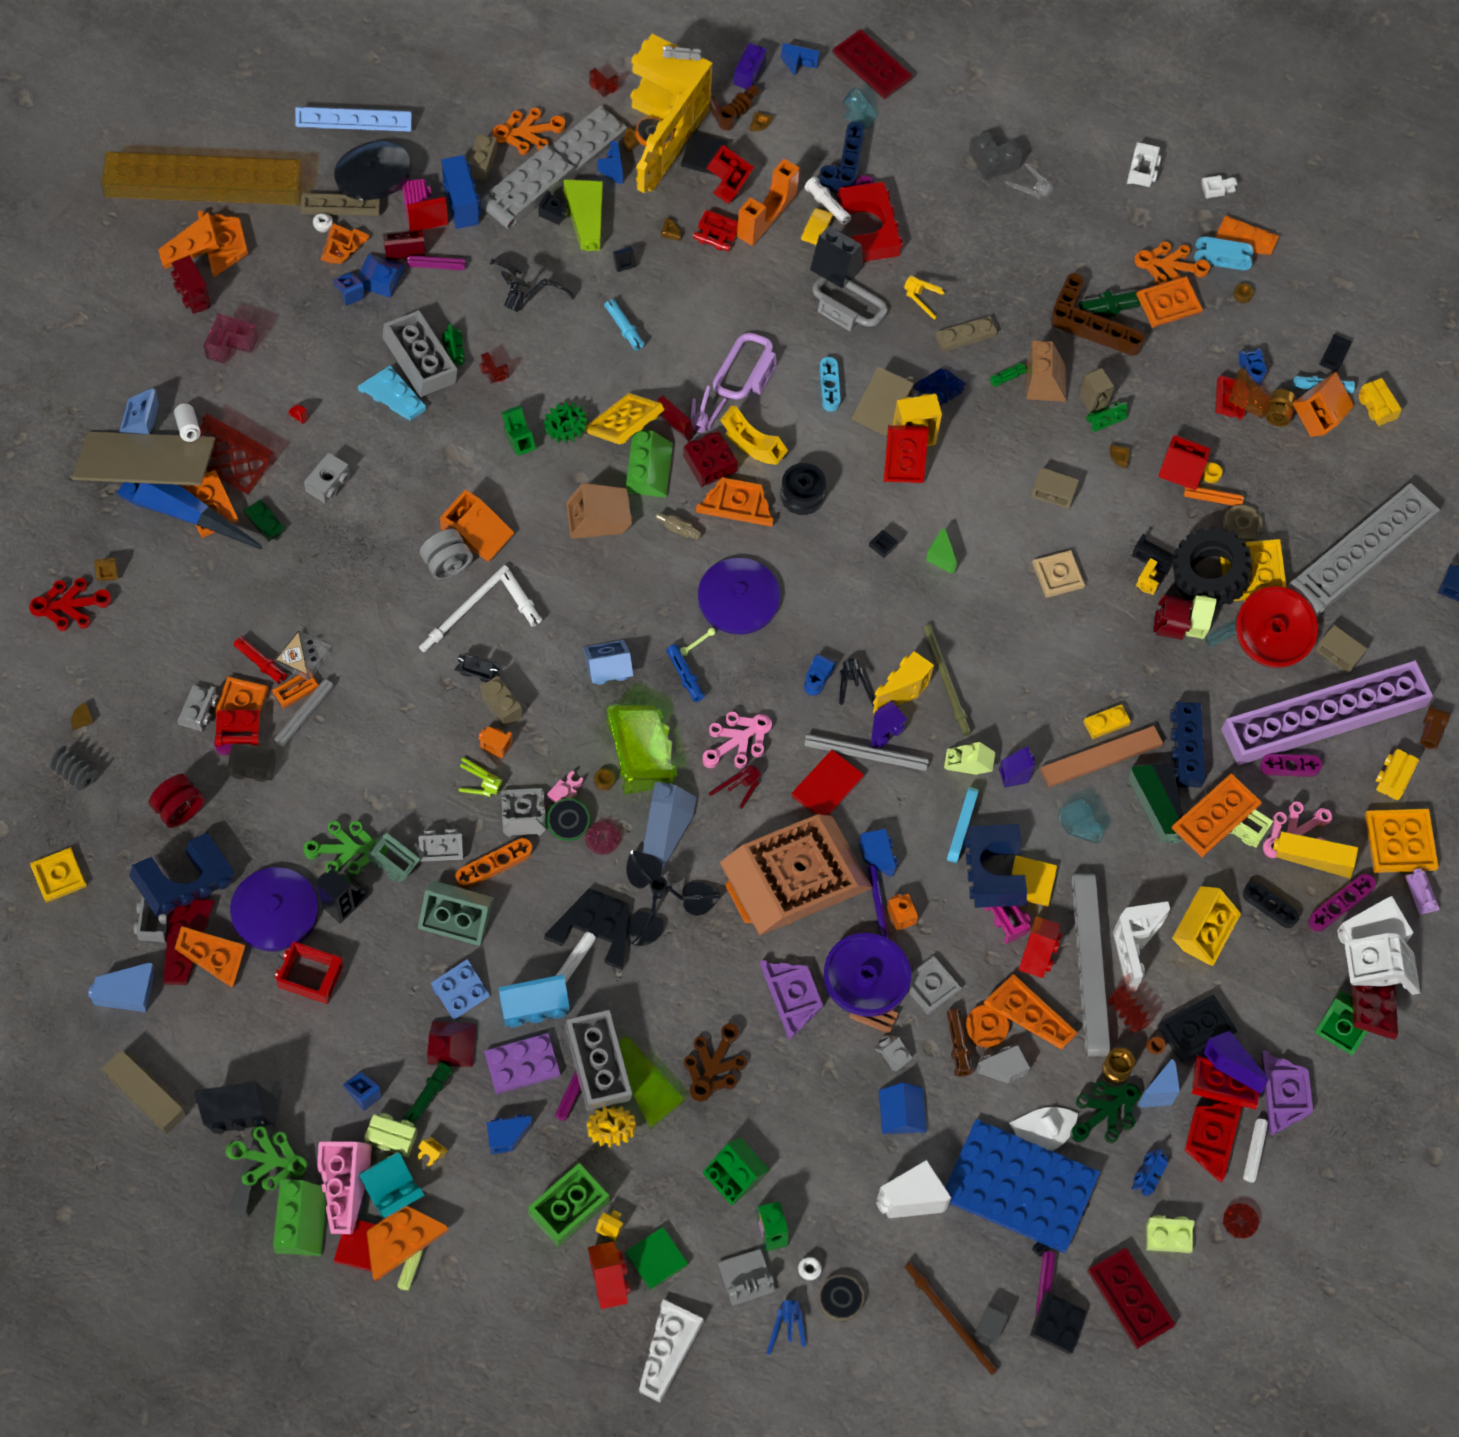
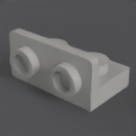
[177,685,219,732]
[419,829,463,862]

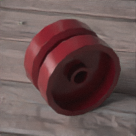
[148,774,205,828]

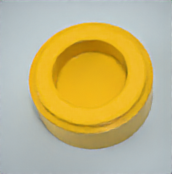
[1202,462,1222,483]

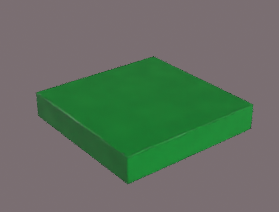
[625,1227,688,1291]

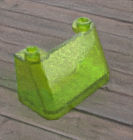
[606,704,677,795]

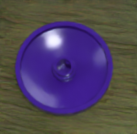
[698,558,780,635]
[230,867,318,952]
[823,933,911,1017]

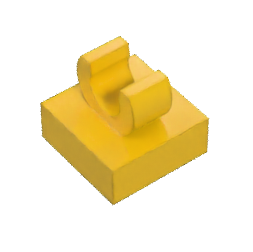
[418,1137,448,1166]
[595,1210,623,1241]

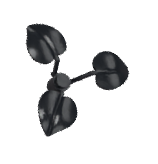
[490,258,574,312]
[627,850,721,946]

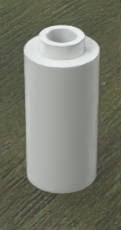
[174,404,200,442]

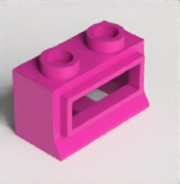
[984,906,1031,944]

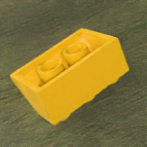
[1172,886,1241,966]

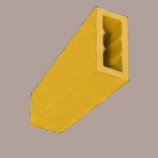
[1273,832,1358,879]

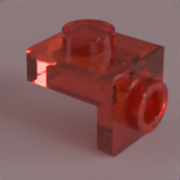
[589,68,619,97]
[479,352,509,384]

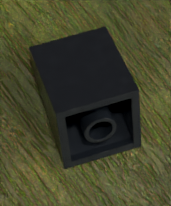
[810,226,863,289]

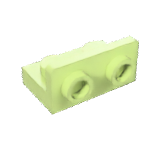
[1146,1215,1195,1253]

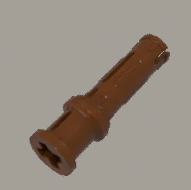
[946,1009,974,1077]

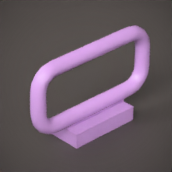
[713,333,777,400]

